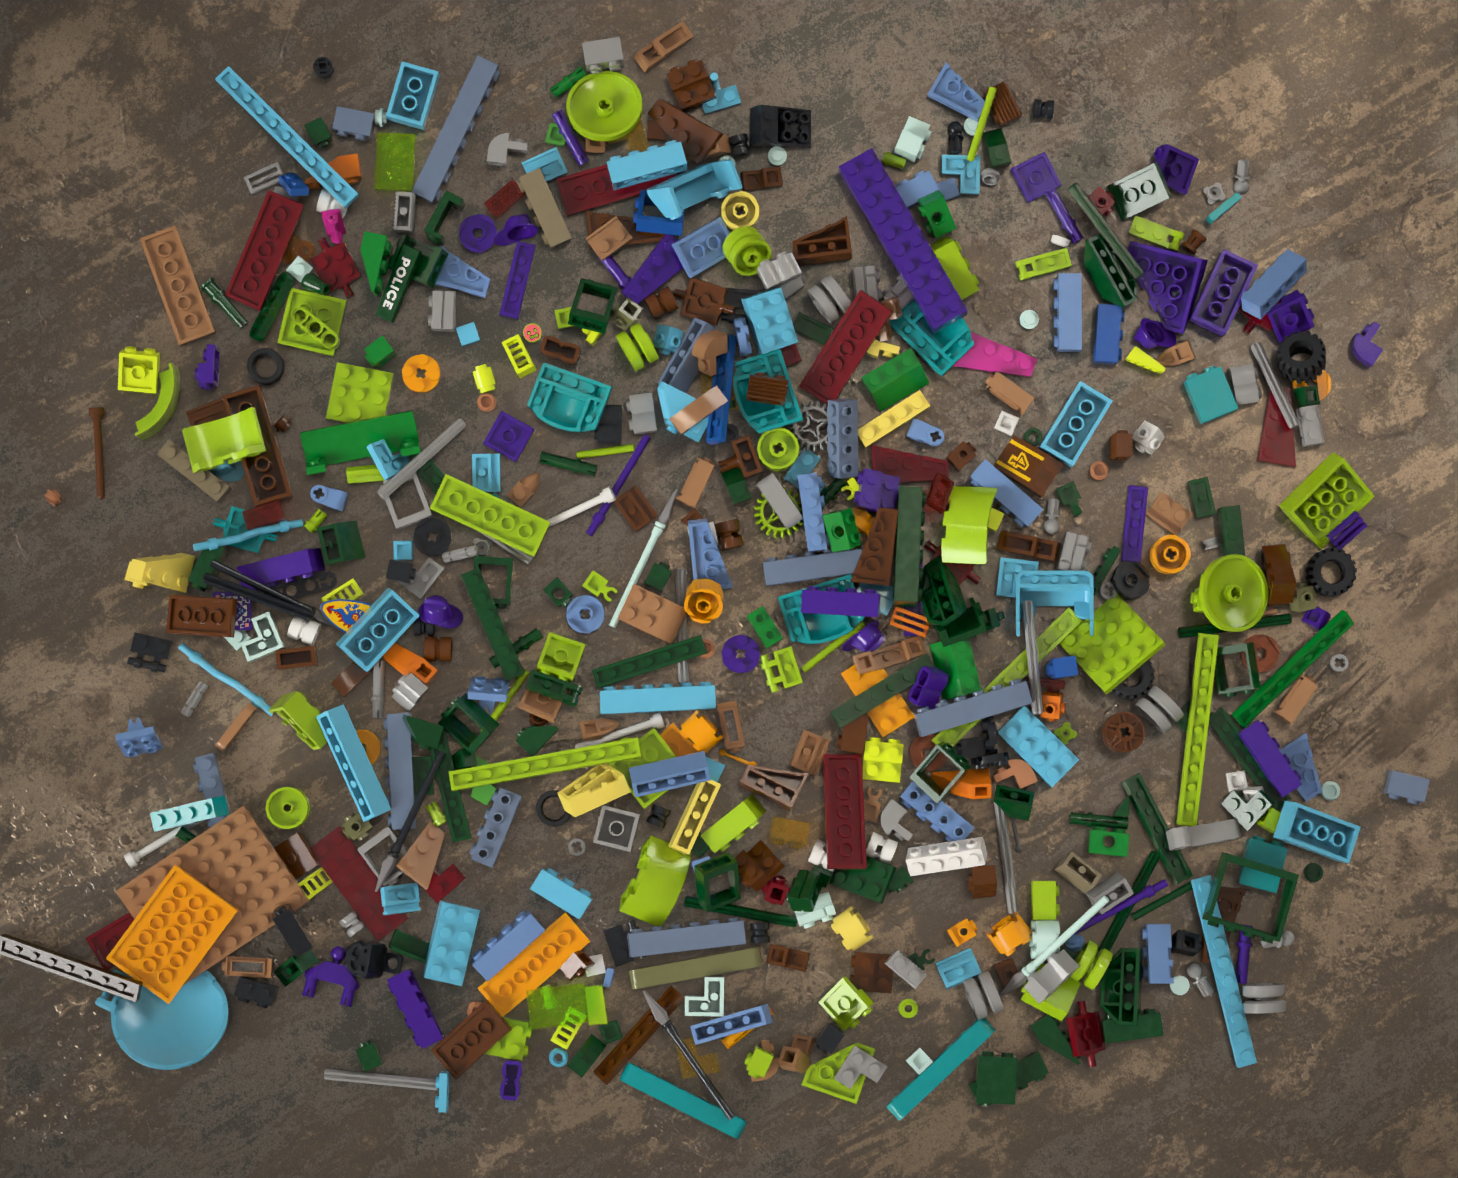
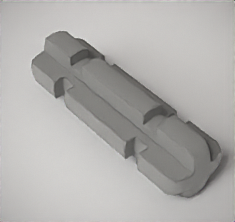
[442,545,479,563]
[181,681,208,717]

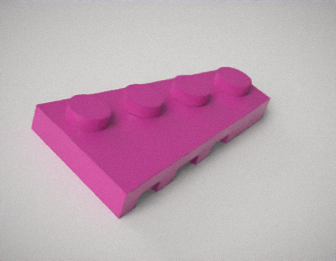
[952,332,1037,377]

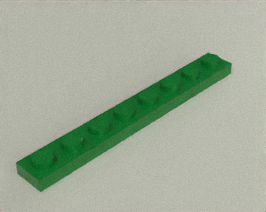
[1232,609,1354,729]

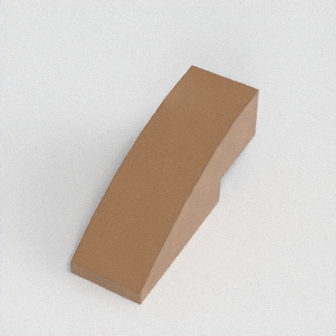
[634,21,694,73]
[670,386,728,436]

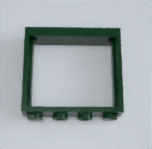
[1202,852,1299,944]

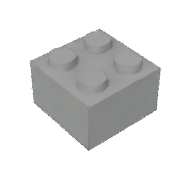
[582,37,624,74]
[593,805,640,852]

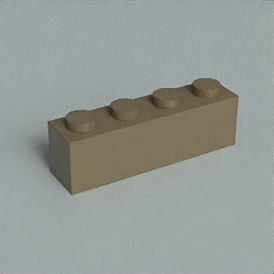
[517,168,572,247]
[157,440,232,503]

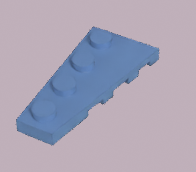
[688,519,733,589]

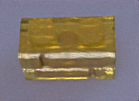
[769,817,811,849]

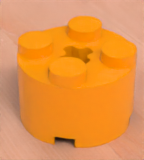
[1150,535,1191,575]
[684,579,724,623]
[679,709,723,753]
[986,912,1032,956]

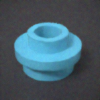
[549,1048,568,1067]

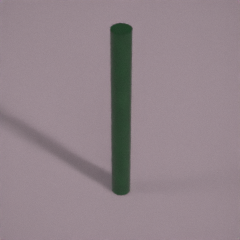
[1131,877,1199,921]

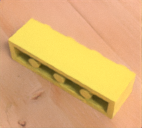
[858,390,930,449]
[668,780,721,855]

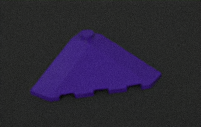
[1128,241,1208,334]

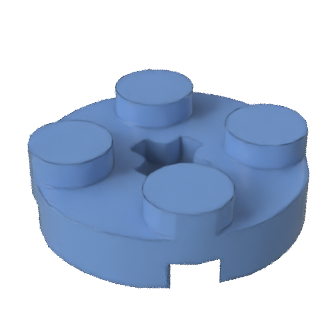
[734,318,752,357]
[566,595,605,634]

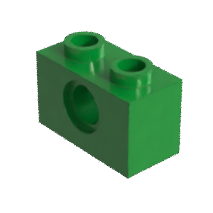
[918,190,957,238]
[364,336,397,369]
[822,507,861,552]
[747,606,783,649]
[1087,826,1130,857]

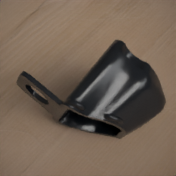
[344,940,403,979]

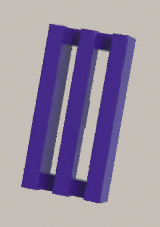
[1326,511,1367,550]

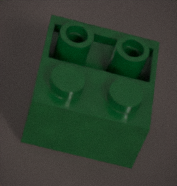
[317,520,365,566]

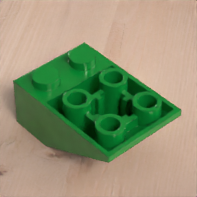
[360,231,393,297]

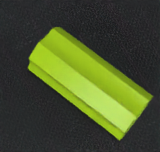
[346,465,384,484]

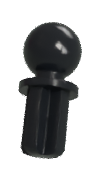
[948,121,964,155]

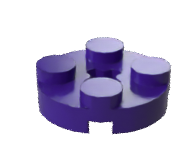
[459,214,497,253]
[722,635,760,673]

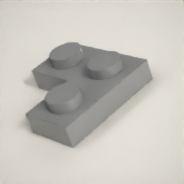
[398,557,445,600]
[834,1045,887,1089]

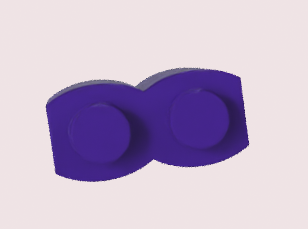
[908,665,948,709]
[500,1059,523,1101]

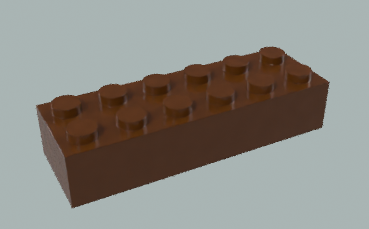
[222,385,294,508]

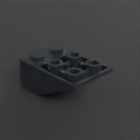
[750,105,811,148]

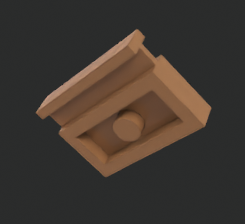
[585,216,633,261]
[1146,492,1193,536]
[789,730,830,776]

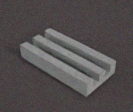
[243,162,284,195]

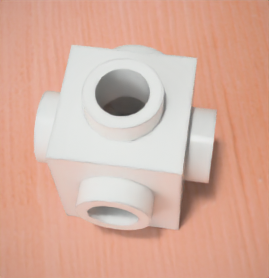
[1132,420,1165,455]

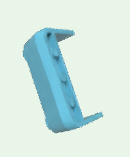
[647,159,743,220]
[657,381,709,442]
[1016,571,1094,636]

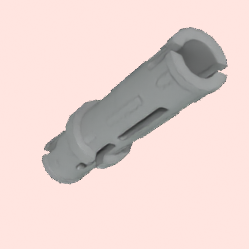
[370,660,386,719]

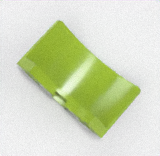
[135,363,181,440]
[182,407,266,473]
[941,486,997,564]
[619,835,691,926]

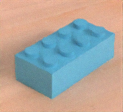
[607,140,687,190]
[1039,381,1113,468]
[336,588,420,672]
[996,706,1079,787]
[1273,801,1361,863]
[422,900,480,986]

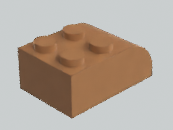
[618,584,687,644]

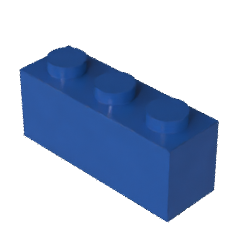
[1093,304,1125,365]
[1045,656,1078,680]

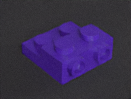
[1154,144,1199,195]
[1267,290,1315,343]
[195,344,220,390]
[854,468,900,512]

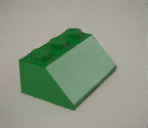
[861,348,929,412]
[929,638,982,700]

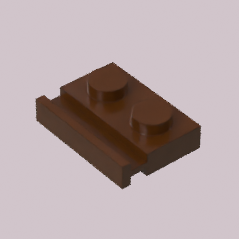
[186,398,228,426]
[613,485,658,532]

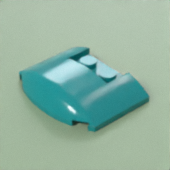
[890,299,974,377]
[733,349,803,434]
[527,362,612,432]
[778,574,864,644]

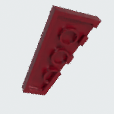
[1257,387,1296,468]
[871,445,949,482]

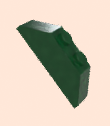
[1084,234,1138,308]
[920,556,967,626]
[1100,948,1142,1026]

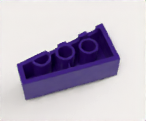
[237,548,326,591]
[387,968,444,1049]

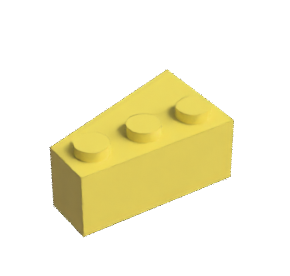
[127,553,195,593]
[558,764,631,817]

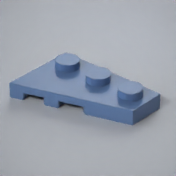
[928,63,985,122]
[435,246,491,299]
[1280,733,1322,802]

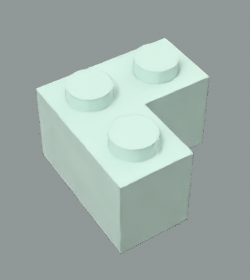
[894,116,932,163]
[241,612,286,663]
[685,976,724,1016]

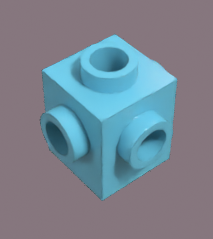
[653,325,684,355]

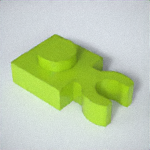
[582,570,618,602]

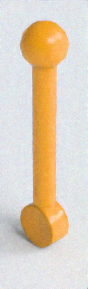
[719,749,757,766]

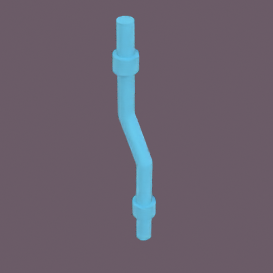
[193,519,303,551]
[178,642,274,716]

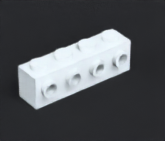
[906,837,987,876]

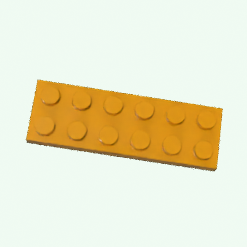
[478,912,591,1017]

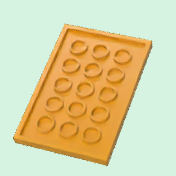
[106,864,238,1004]

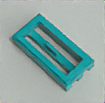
[1206,193,1242,224]

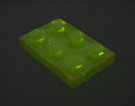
[375,132,416,192]
[526,983,589,1030]

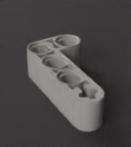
[1166,819,1242,851]

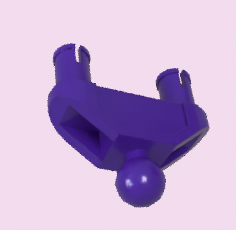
[302,946,359,1007]

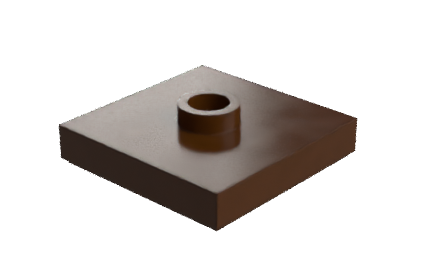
[274,831,320,880]

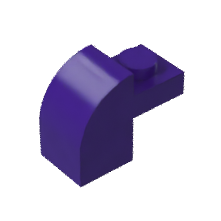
[1351,321,1383,368]

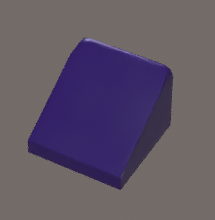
[1302,606,1331,631]

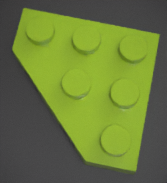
[801,1042,875,1104]

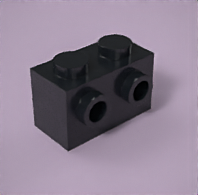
[234,976,279,1008]

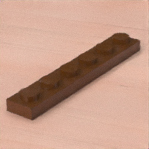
[593,986,685,1085]

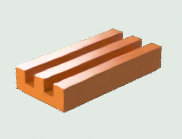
[889,606,930,638]

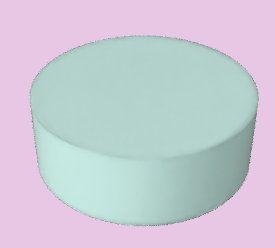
[1320,781,1340,801]
[1170,975,1190,995]

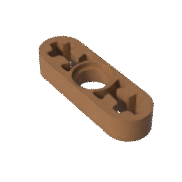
[215,702,257,752]

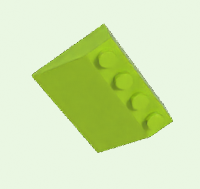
[1279,452,1375,550]

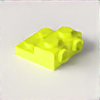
[118,346,160,394]
[862,737,904,783]

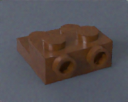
[667,59,717,112]
[734,840,785,892]
[850,951,893,993]

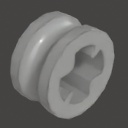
[1202,536,1221,551]
[1099,582,1117,600]
[1330,654,1348,672]
[568,839,586,856]

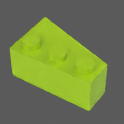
[930,236,979,300]
[268,691,327,750]
[700,793,767,853]

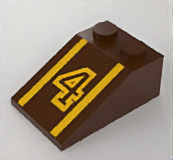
[993,435,1063,498]

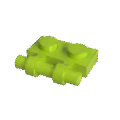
[760,646,803,693]

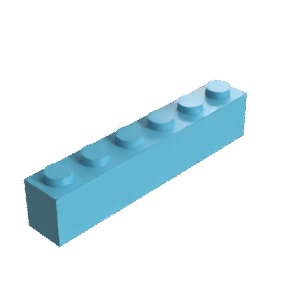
[600,682,716,715]
[316,704,391,822]

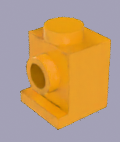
[946,918,978,947]

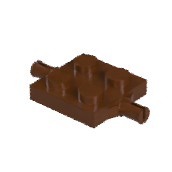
[673,277,736,325]

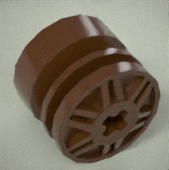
[1101,712,1145,753]

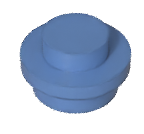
[1065,935,1085,952]

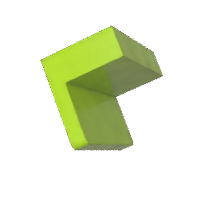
[584,984,608,1026]

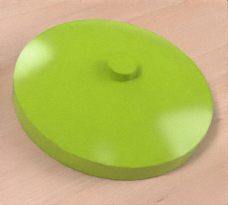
[566,71,643,141]
[1199,554,1268,632]

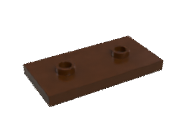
[166,595,238,638]
[431,1000,512,1080]

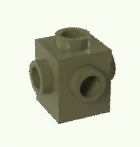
[610,297,643,331]
[1289,582,1316,612]
[342,813,374,841]

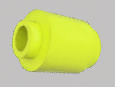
[472,364,496,393]

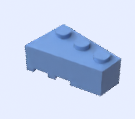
[1142,924,1174,984]

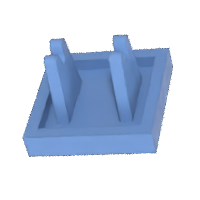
[467,676,510,714]
[115,717,163,757]

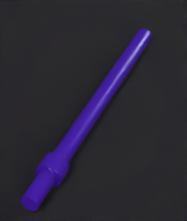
[586,434,651,536]
[1063,879,1169,935]

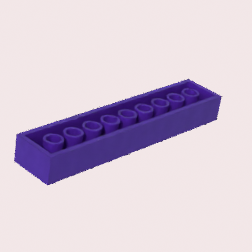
[839,148,968,333]

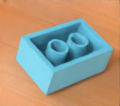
[386,61,440,130]
[741,287,798,354]
[530,868,593,920]

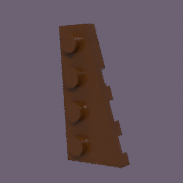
[648,99,723,163]
[586,211,665,250]
[851,507,898,586]
[1201,887,1247,963]

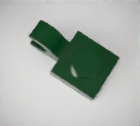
[1056,481,1082,517]

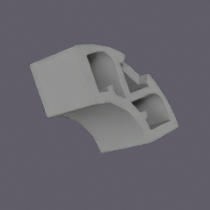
[1024,949,1080,1004]

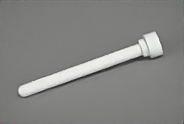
[547,486,616,528]
[575,713,665,749]
[123,820,204,868]

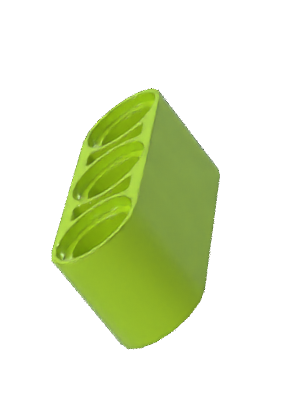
[291,307,340,350]

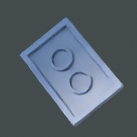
[671,217,730,278]

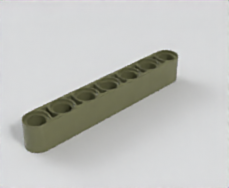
[628,946,763,990]

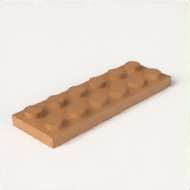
[140,225,216,346]

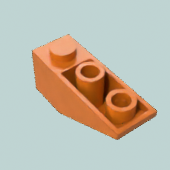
[304,154,362,190]
[382,643,438,686]
[931,768,991,799]

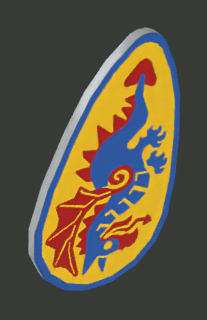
[320,599,372,633]

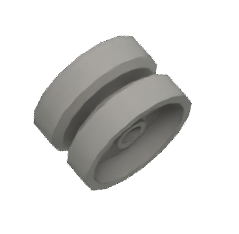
[807,274,851,324]
[1135,685,1184,734]
[963,971,1004,1020]
[1242,982,1287,1014]

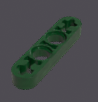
[249,272,294,342]

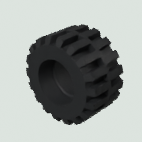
[1277,331,1326,384]
[1305,548,1357,597]
[1111,660,1155,700]

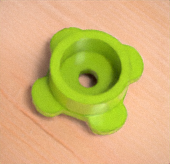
[1054,722,1077,745]

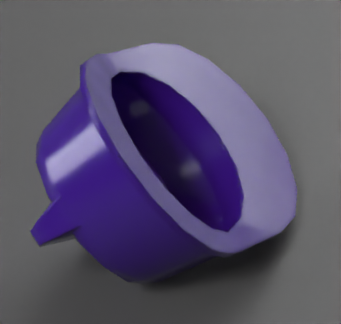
[493,214,538,246]
[1134,318,1176,349]
[418,595,463,628]
[842,620,885,652]

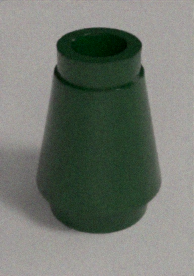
[301,273,330,296]

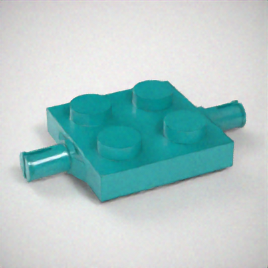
[213,506,278,554]

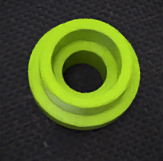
[899,999,918,1018]

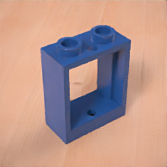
[633,190,685,236]

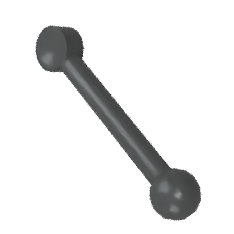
[1009,817,1022,853]

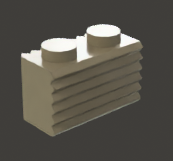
[1055,852,1101,894]

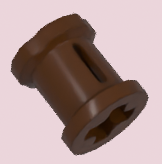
[1181,229,1207,255]

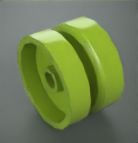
[723,226,771,276]
[615,322,659,372]
[757,428,799,472]
[265,787,311,829]
[1070,940,1113,990]

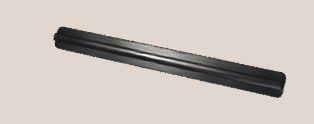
[202,573,313,621]

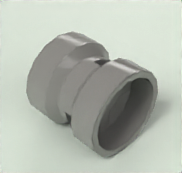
[339,911,365,938]

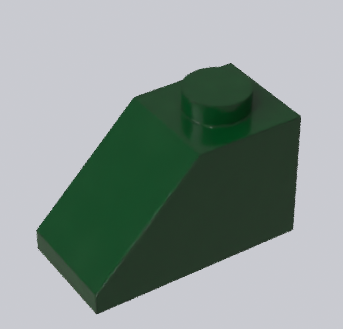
[983,128,1011,169]
[720,467,752,506]
[402,714,444,751]
[515,726,559,756]
[994,784,1035,821]
[274,949,319,987]
[567,1034,607,1078]

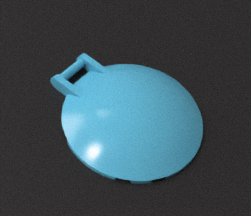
[95,969,228,1070]

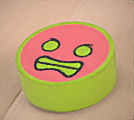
[523,323,542,343]

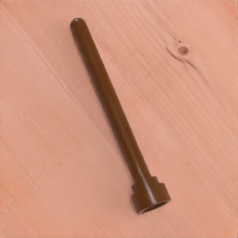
[89,407,105,500]

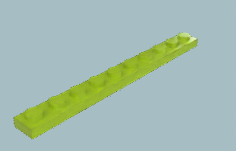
[931,607,1082,746]
[1176,633,1219,826]
[449,737,642,791]

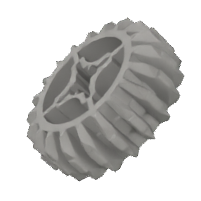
[787,401,828,452]

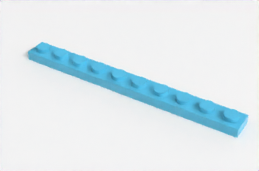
[215,66,359,209]
[1191,875,1257,1068]

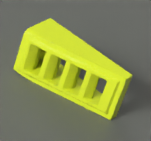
[502,334,537,378]
[1125,346,1166,374]
[320,578,364,603]
[299,867,333,900]
[550,1006,587,1050]

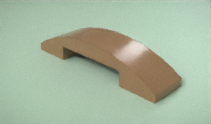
[853,636,927,675]

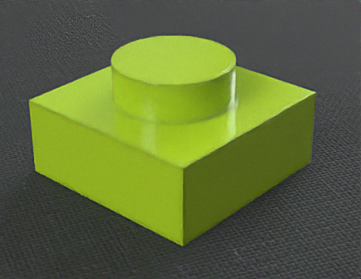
[554,307,574,330]

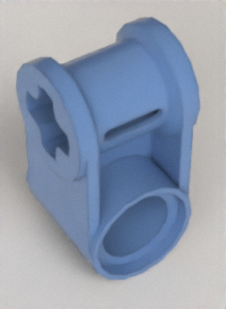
[906,418,944,446]
[310,485,349,512]

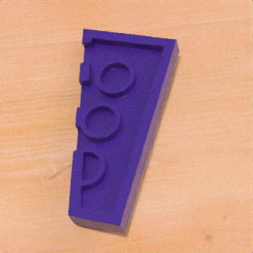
[621,234,683,304]

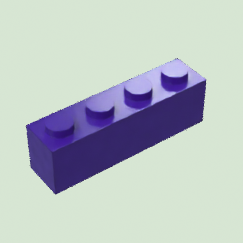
[801,586,881,617]
[1237,720,1302,797]

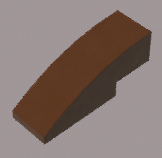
[997,531,1061,562]

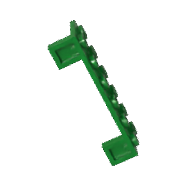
[300,410,421,475]

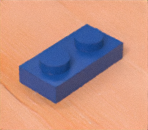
[279,173,309,196]

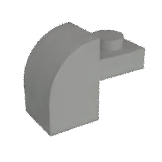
[487,133,528,167]
[880,799,912,841]

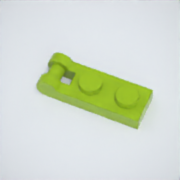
[1128,215,1185,252]
[1015,248,1072,281]

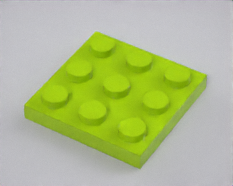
[277,288,347,357]
[326,362,394,423]
[608,728,677,809]

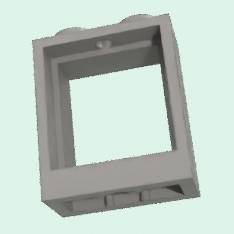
[380,472,434,530]
[357,826,407,887]

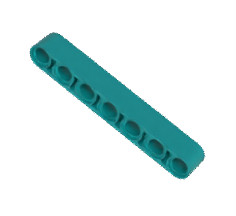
[886,1018,996,1121]
[619,1062,747,1139]

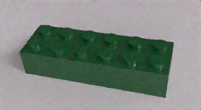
[892,486,926,607]

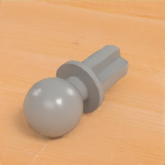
[1234,159,1250,195]
[1044,498,1060,534]
[1261,931,1295,948]
[1187,963,1213,997]

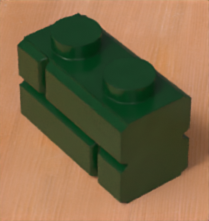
[787,870,824,912]

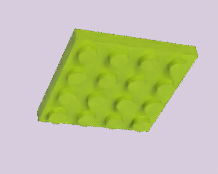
[1059,594,1165,695]

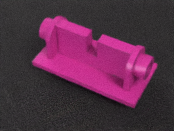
[321,209,346,244]

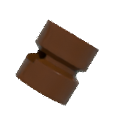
[644,286,679,320]
[714,519,744,551]
[424,636,453,662]

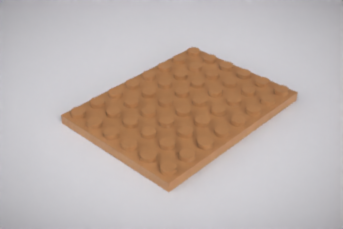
[115,805,310,985]

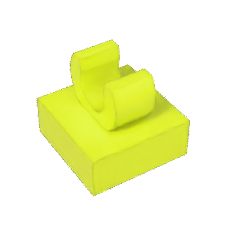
[581,328,602,347]
[841,477,859,501]

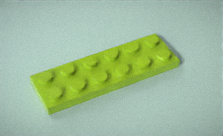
[430,474,551,557]

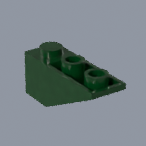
[1029,1014,1081,1065]

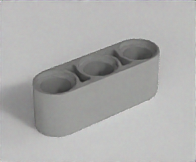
[756,473,803,530]

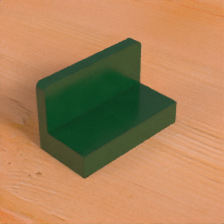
[388,929,430,964]

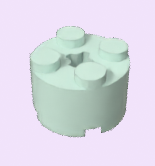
[1029,920,1060,959]

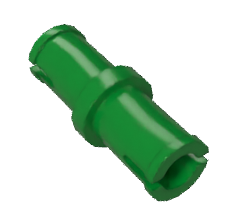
[549,66,587,98]

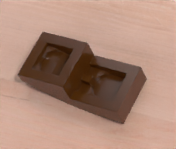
[740,167,783,191]
[331,661,373,697]
[766,944,810,972]

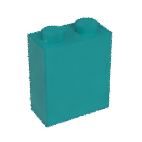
[1183,365,1238,425]
[1236,836,1288,893]

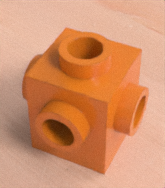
[1040,691,1066,722]

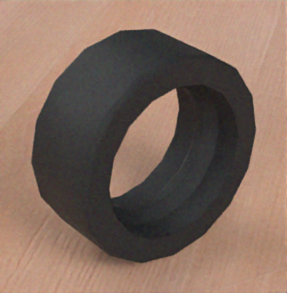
[247,348,285,385]
[536,790,571,827]

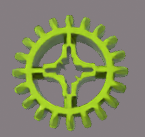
[754,487,803,538]

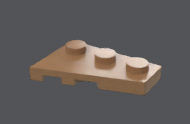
[396,821,445,890]

